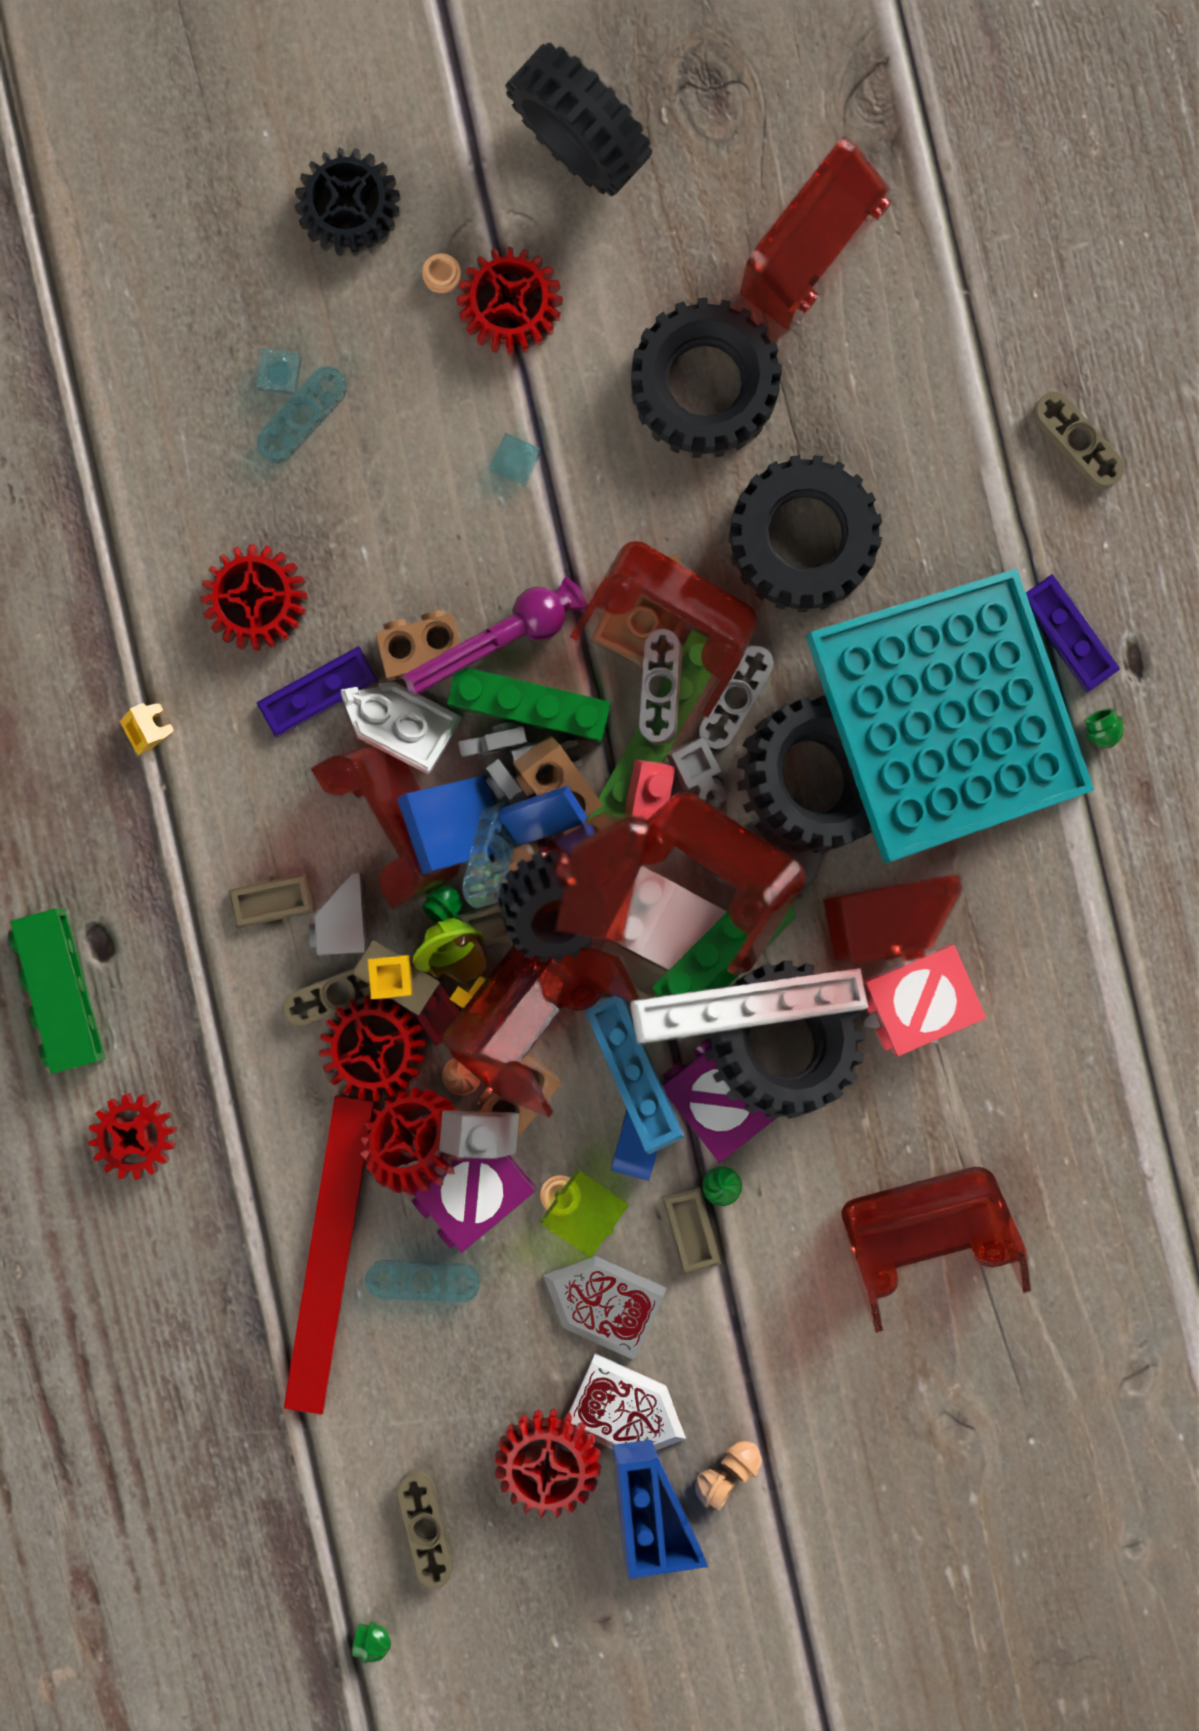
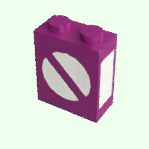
[662,1038,777,1163]
[411,1155,536,1253]

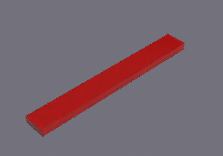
[283,1095,375,1415]

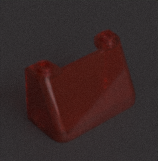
[310,745,461,910]

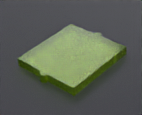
[539,1169,629,1258]

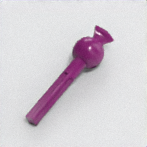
[403,576,588,696]

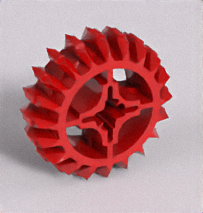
[457,246,563,355]
[200,544,308,651]
[319,995,426,1102]
[360,1087,463,1196]
[494,1408,602,1518]

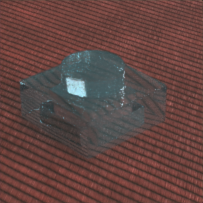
[256,348,302,395]
[489,433,541,487]

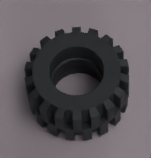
[498,851,606,962]

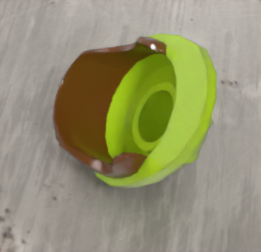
[413,918,488,983]

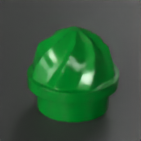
[1084,708,1124,748]
[421,886,463,924]
[702,1166,742,1206]
[352,1621,391,1663]

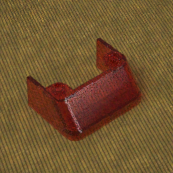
[740,136,892,331]
[569,541,757,718]
[602,792,806,974]
[537,811,646,943]
[823,874,963,964]
[443,946,639,1118]
[841,1167,1031,1333]

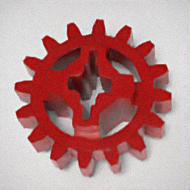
[88,1093,177,1180]

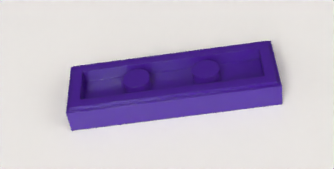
[1026,574,1120,693]
[256,646,379,738]

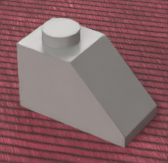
[309,873,368,955]
[439,1110,519,1158]

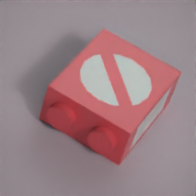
[863,944,986,1056]

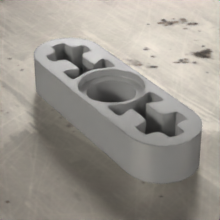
[639,629,682,745]
[698,646,774,750]

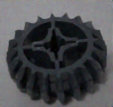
[295,147,401,257]

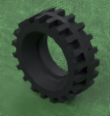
[505,42,652,196]
[631,298,782,458]
[729,455,882,612]
[737,696,872,854]
[704,961,865,1119]

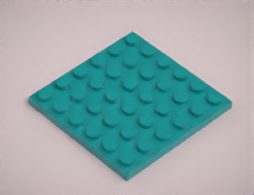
[805,568,1094,863]

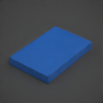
[397,775,511,875]

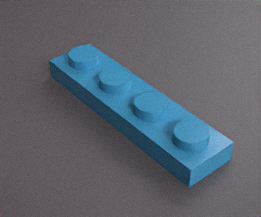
[584,993,685,1154]

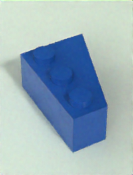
[612,1440,708,1579]

